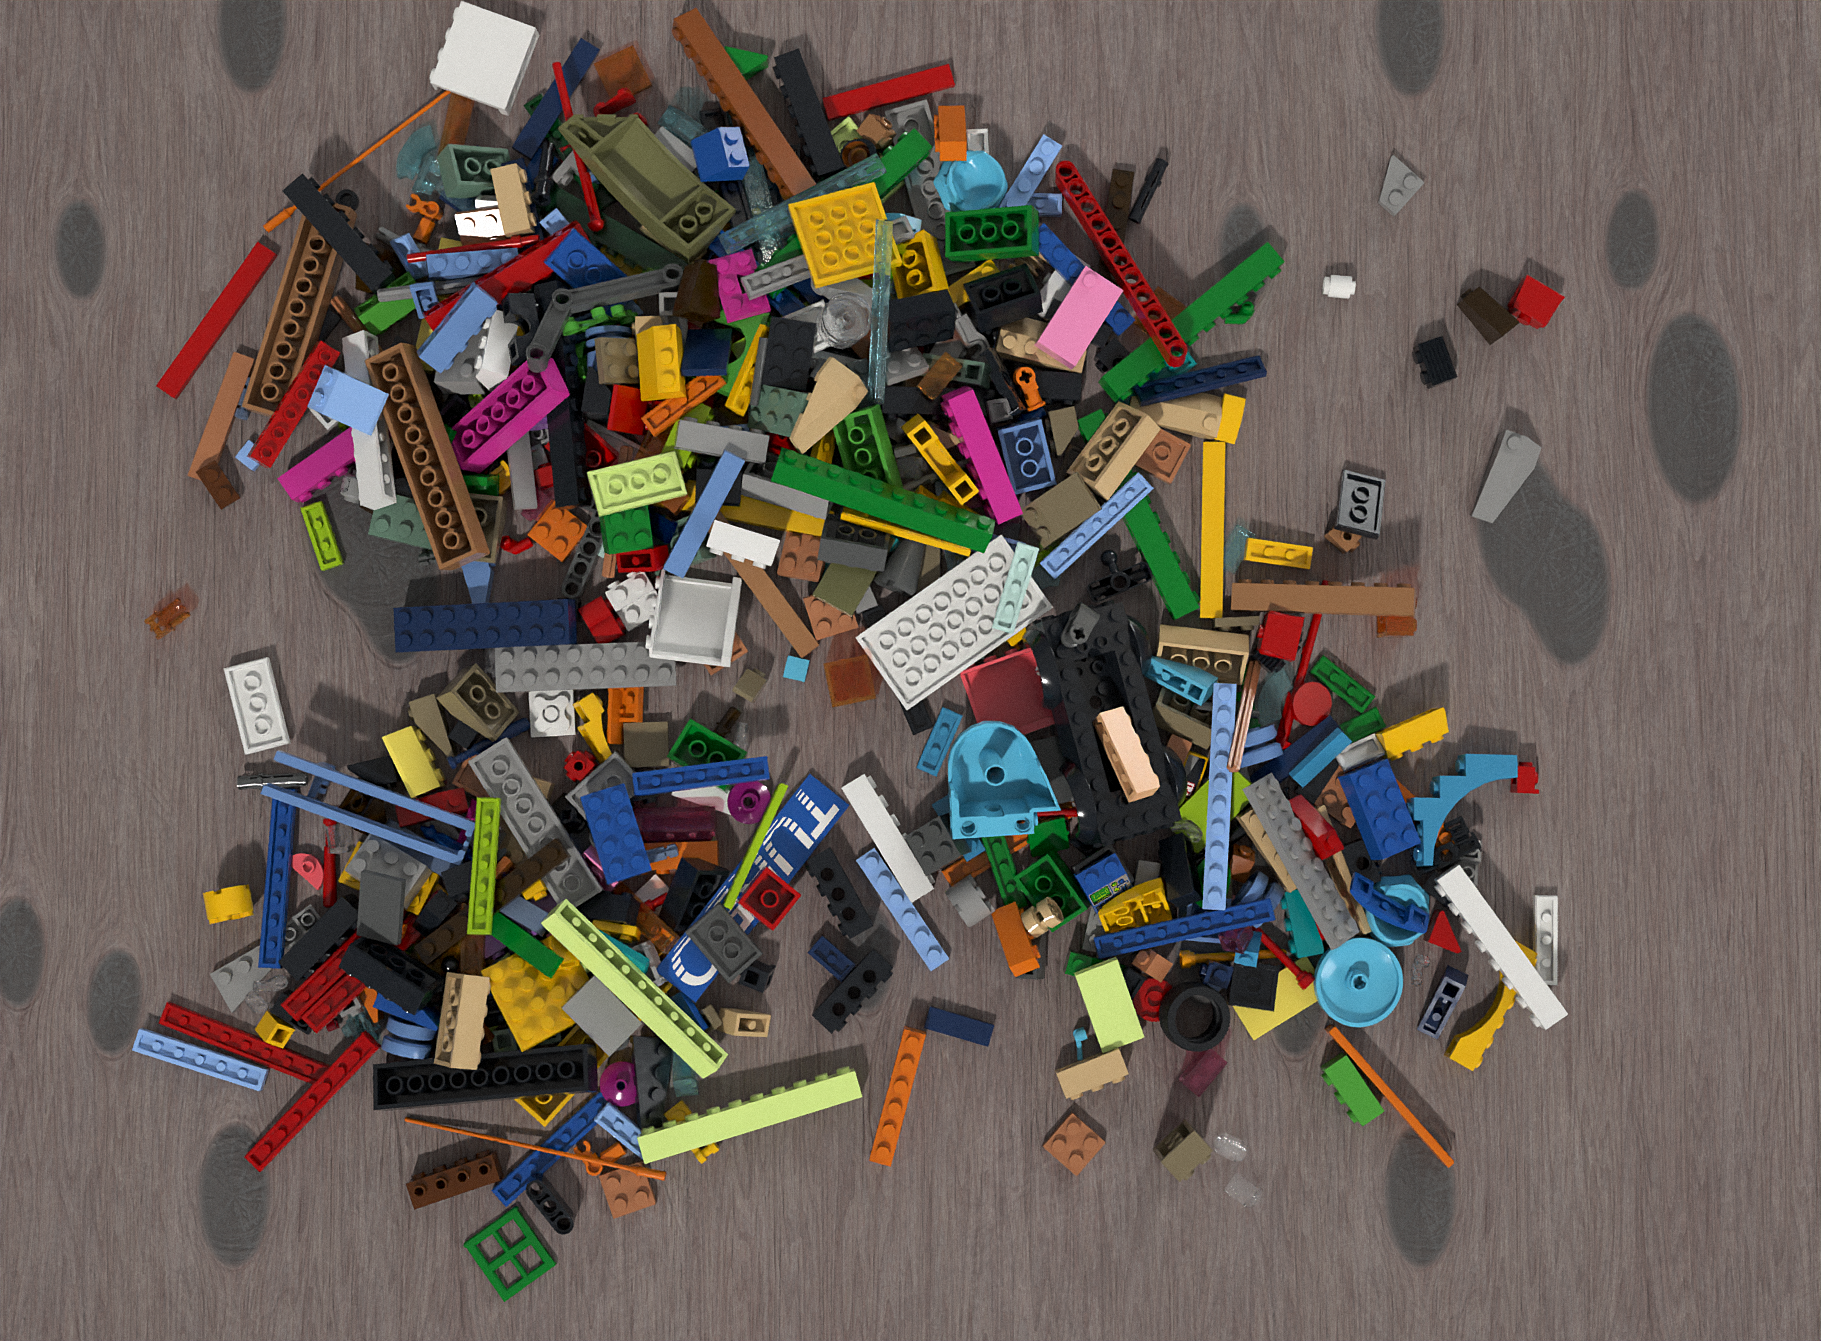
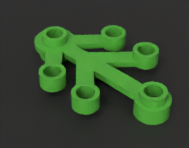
[562,304,638,336]

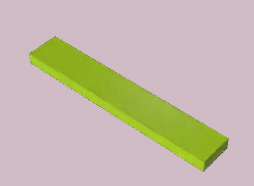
[722,783,788,910]
[467,797,501,935]

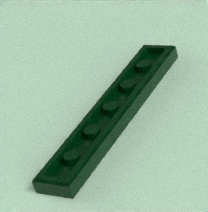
[523,93,617,213]

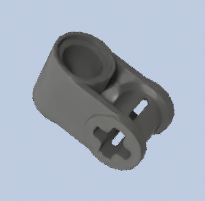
[1061,602,1100,648]

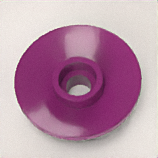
[727,781,771,824]
[600,1061,637,1107]

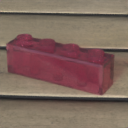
[632,805,717,843]

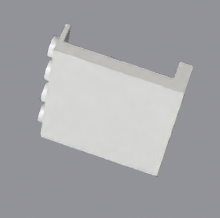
[430,1,539,116]
[645,569,742,667]

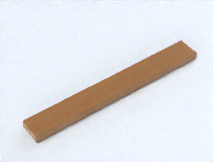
[708,510,819,658]

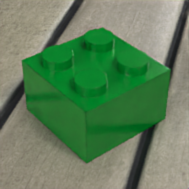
[599,505,653,555]

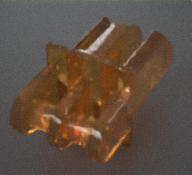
[144,598,191,640]

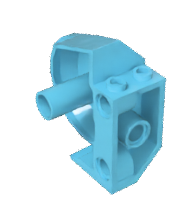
[948,721,1061,839]

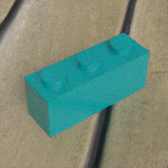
[1279,889,1325,958]

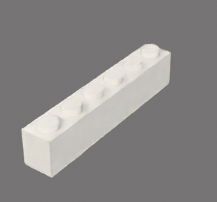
[842,774,935,903]

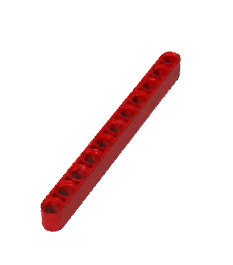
[1055,160,1188,368]

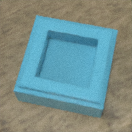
[783,655,810,682]

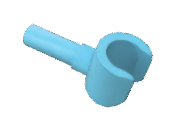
[1073,1027,1088,1060]

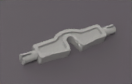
[953,303,997,390]

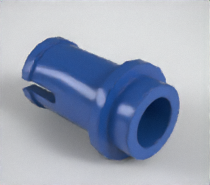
[1017,407,1047,422]

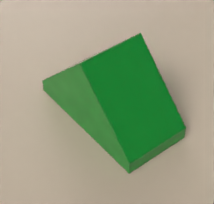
[724,46,769,81]

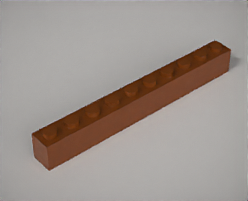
[672,8,816,204]

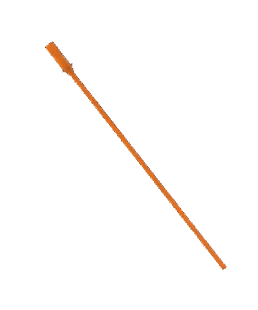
[263,90,451,233]
[405,1117,667,1181]

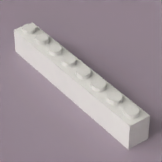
[342,330,397,510]
[1433,864,1568,1030]

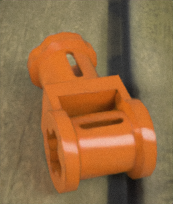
[1013,367,1046,412]

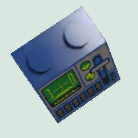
[1073,852,1133,914]

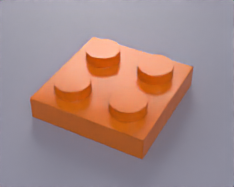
[527,500,587,562]

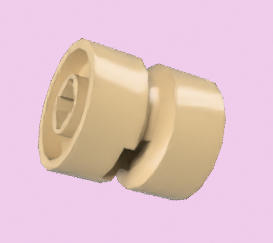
[1021,897,1064,938]

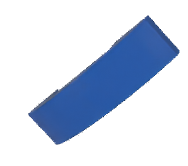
[1349,872,1430,933]

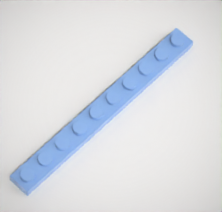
[1202,683,1237,910]

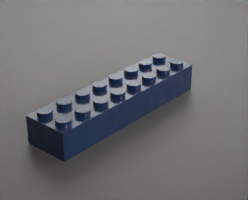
[393,599,577,653]

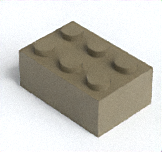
[1153,1119,1213,1182]

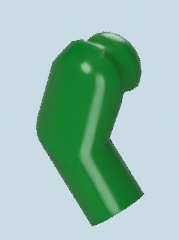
[1224,301,1255,324]

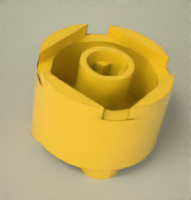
[203,884,254,924]

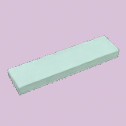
[992,542,1039,634]

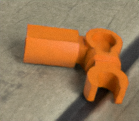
[406,194,443,245]
[573,1139,627,1176]

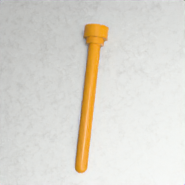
[1179,949,1287,968]

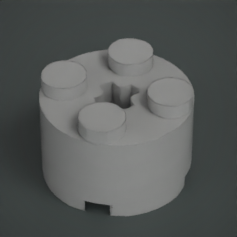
[945,874,995,928]

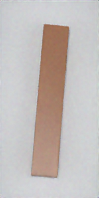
[187,352,256,480]

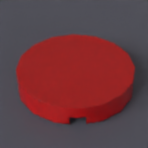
[1289,681,1332,726]
[1132,977,1172,1022]

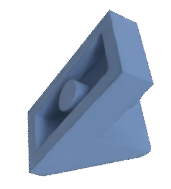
[409,280,439,319]

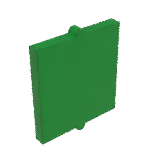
[1026,815,1070,857]

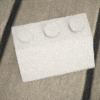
[474,310,518,392]
[706,520,780,569]

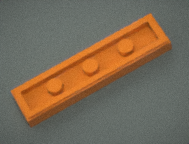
[641,375,727,437]

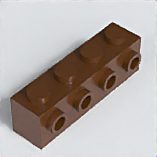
[406,1150,504,1210]

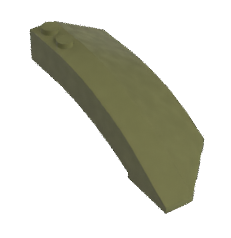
[558,114,736,265]

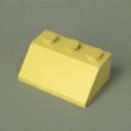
[382,726,445,798]

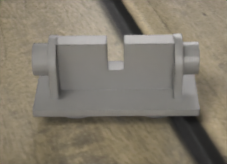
[632,939,668,987]

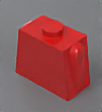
[1507,275,1565,329]
[1256,611,1305,662]

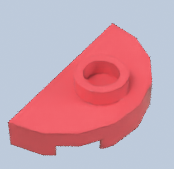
[291,853,324,890]

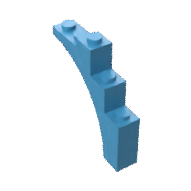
[1406,754,1518,866]

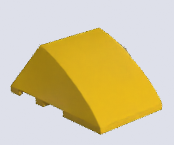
[1098,878,1173,934]

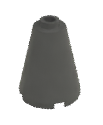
[874,538,925,598]

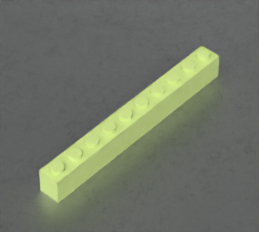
[541,899,728,1079]
[637,1066,862,1164]

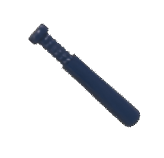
[446,718,530,770]

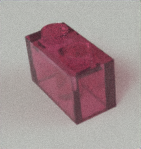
[1179,1049,1228,1097]

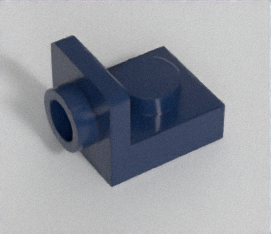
[1199,958,1234,989]

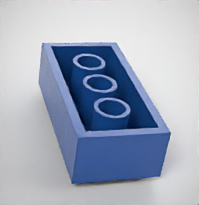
[1338,759,1421,860]
[580,783,652,885]

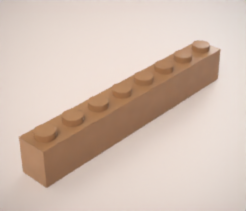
[1231,579,1416,617]

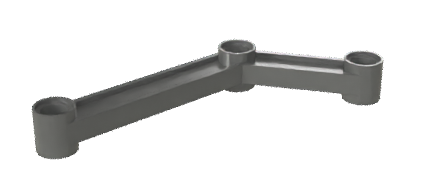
[526,263,683,373]

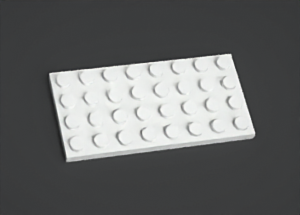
[855,534,1053,710]

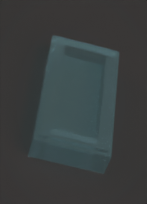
[1223,524,1256,574]

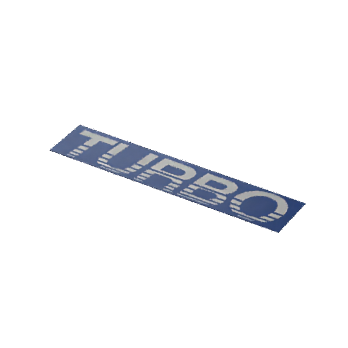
[656,774,849,1003]

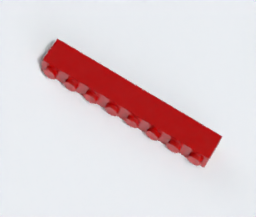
[422,220,592,331]

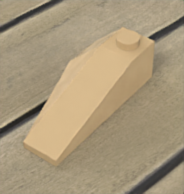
[789,356,868,454]
[1129,392,1222,440]

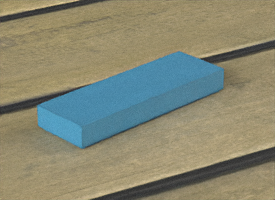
[916,707,963,777]
[1289,727,1352,787]

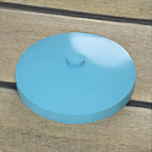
[1313,937,1403,1027]

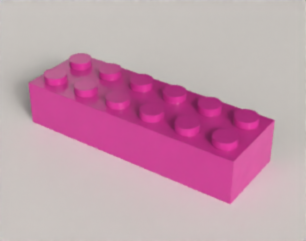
[451,357,570,474]
[940,385,1023,524]

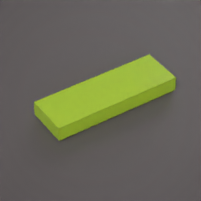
[300,501,344,571]

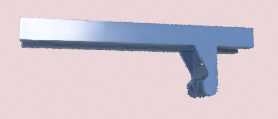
[261,750,475,865]

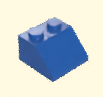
[691,127,750,182]

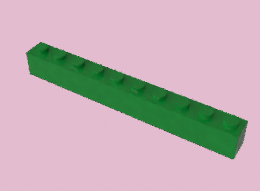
[754,128,933,300]
[1098,242,1285,402]
[1077,409,1200,621]
[771,447,995,553]

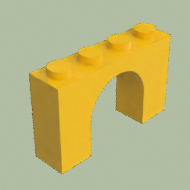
[901,414,979,505]

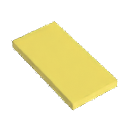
[1232,957,1317,1040]

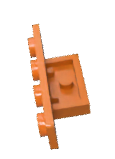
[606,687,644,744]

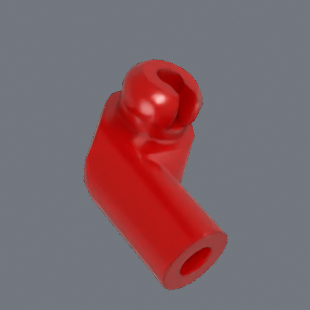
[500,535,534,555]

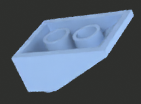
[307,365,389,436]

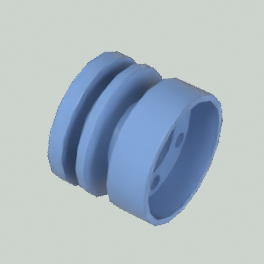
[585,325,632,372]

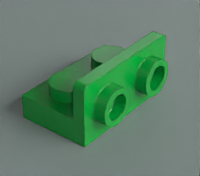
[461,472,499,496]

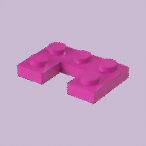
[708,249,771,323]

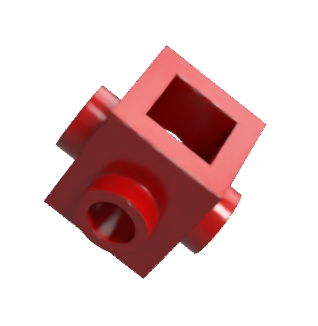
[563,750,599,782]

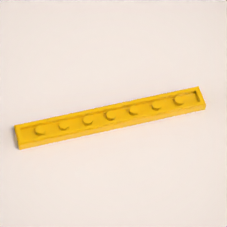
[1200,442,1225,619]

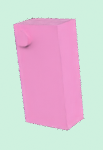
[1034,266,1123,370]

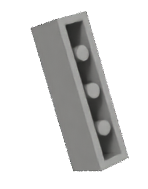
[674,417,769,464]

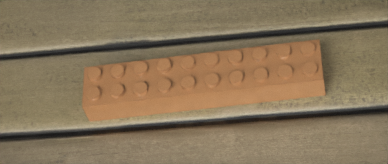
[242,203,357,417]
[364,342,490,570]

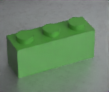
[354,271,418,336]
[1320,1052,1384,1127]

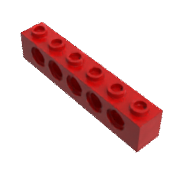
[247,341,340,468]

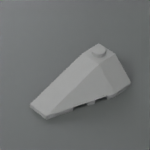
[1471,430,1542,524]

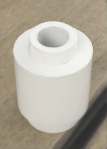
[1322,275,1356,299]

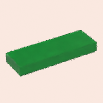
[1308,655,1376,714]

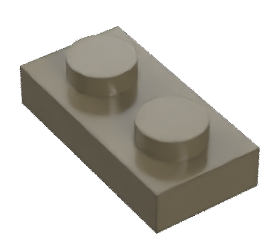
[1212,616,1260,632]

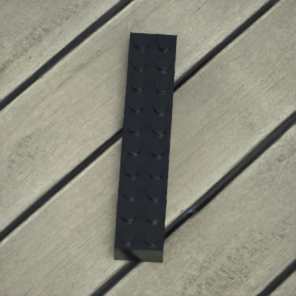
[373,1044,598,1111]

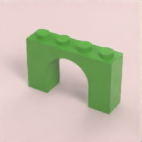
[686,298,771,397]

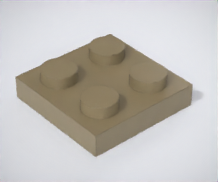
[594,337,640,385]

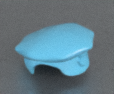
[933,150,1008,212]
[1362,874,1430,947]

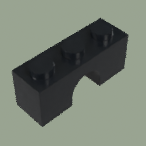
[501,293,540,366]

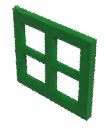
[463,1206,556,1302]

